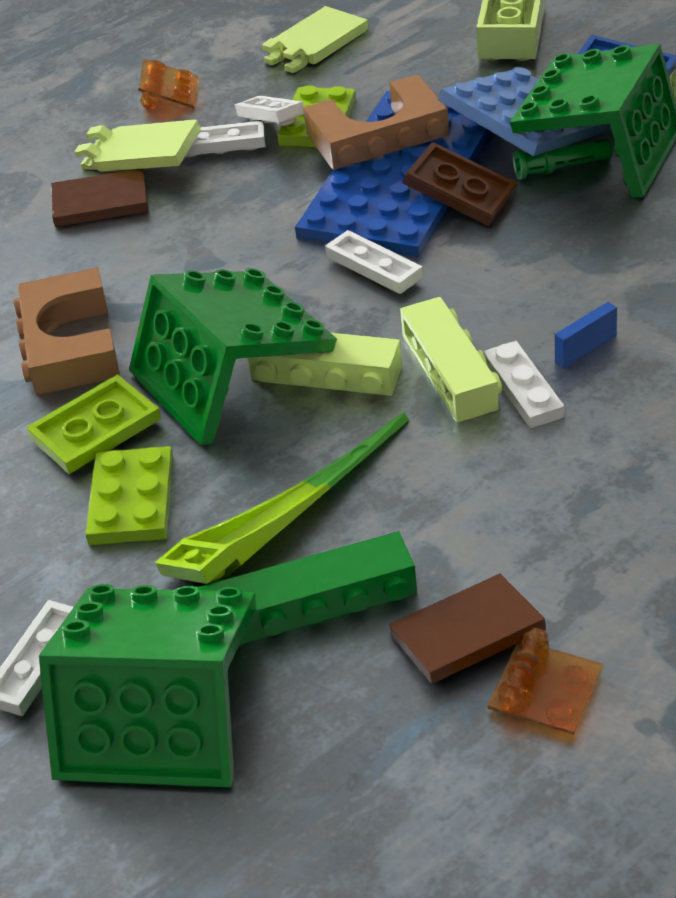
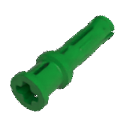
[513,138,612,180]

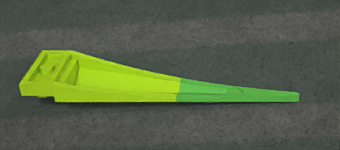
[154,412,409,584]

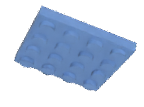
[438,67,611,156]

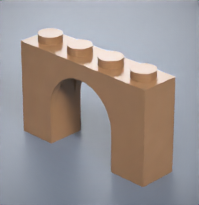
[303,74,449,170]
[13,267,120,395]

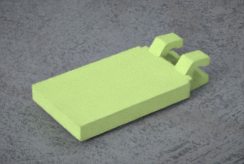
[262,6,369,73]
[74,119,201,172]

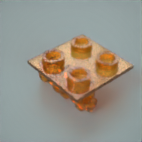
[138,59,198,110]
[487,628,603,735]

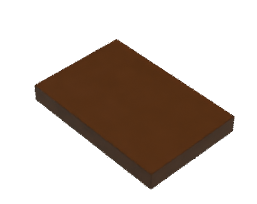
[402,142,518,226]
[51,169,149,227]
[389,573,546,684]

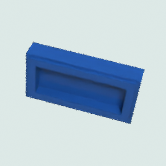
[554,302,617,369]

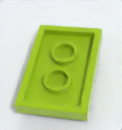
[277,85,356,147]
[26,374,161,474]
[85,446,173,545]

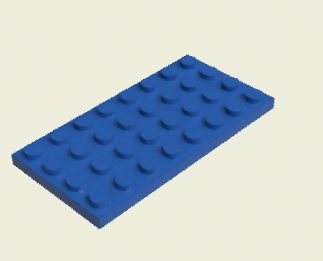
[295,91,491,257]

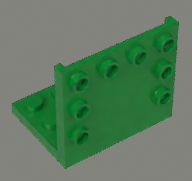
[510,44,676,198]
[129,268,337,445]
[39,584,256,787]

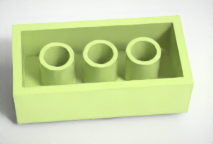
[476,0,546,61]

